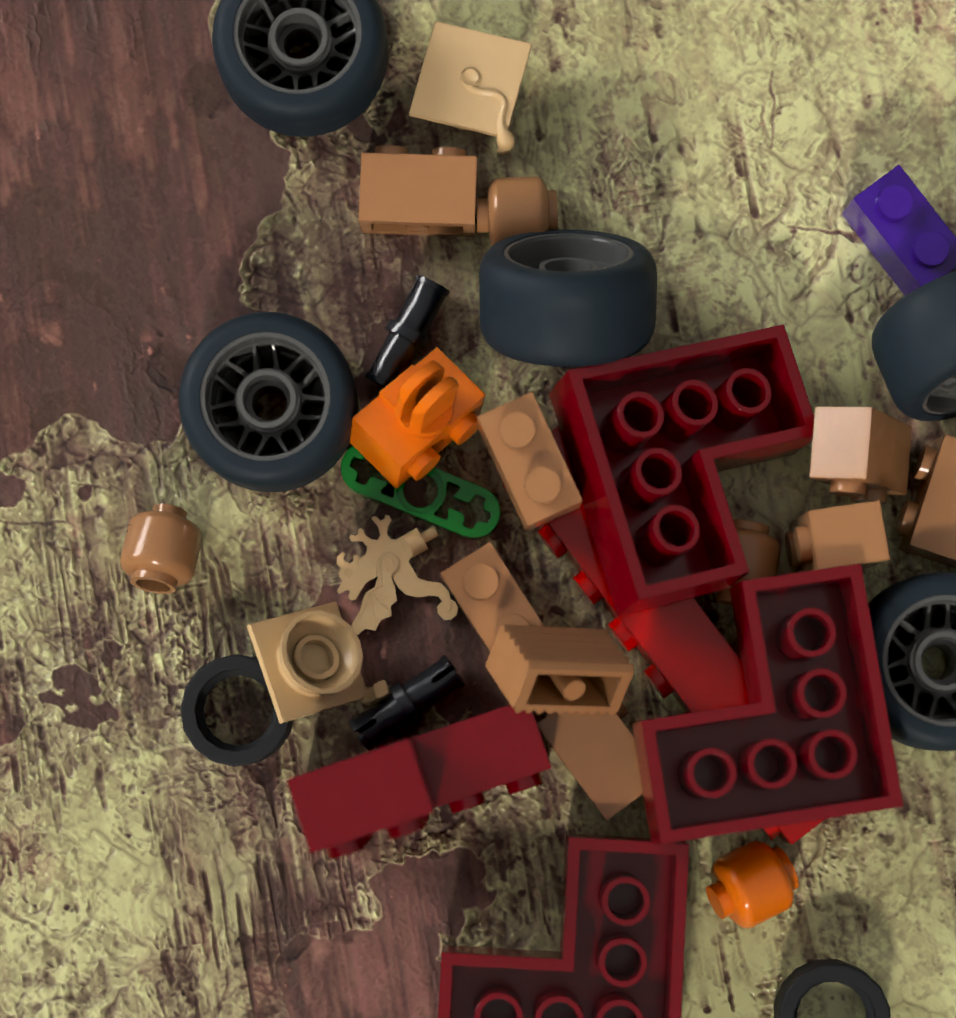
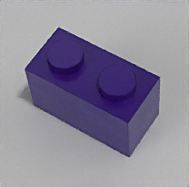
[842,165,956,296]

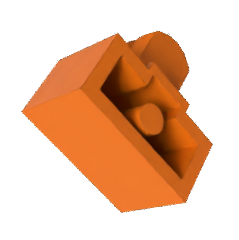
[350,347,486,489]

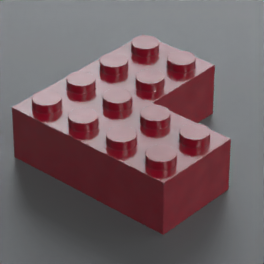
[549,324,814,616]
[632,563,904,844]
[287,705,552,860]
[438,833,689,1018]

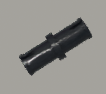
[364,275,450,388]
[349,655,466,752]

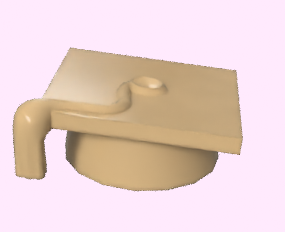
[409,21,532,155]
[247,601,389,724]

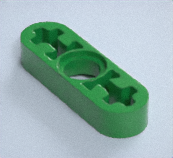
[341,446,500,540]

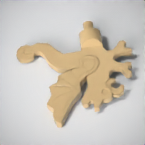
[336,515,458,635]

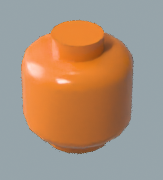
[706,840,799,929]

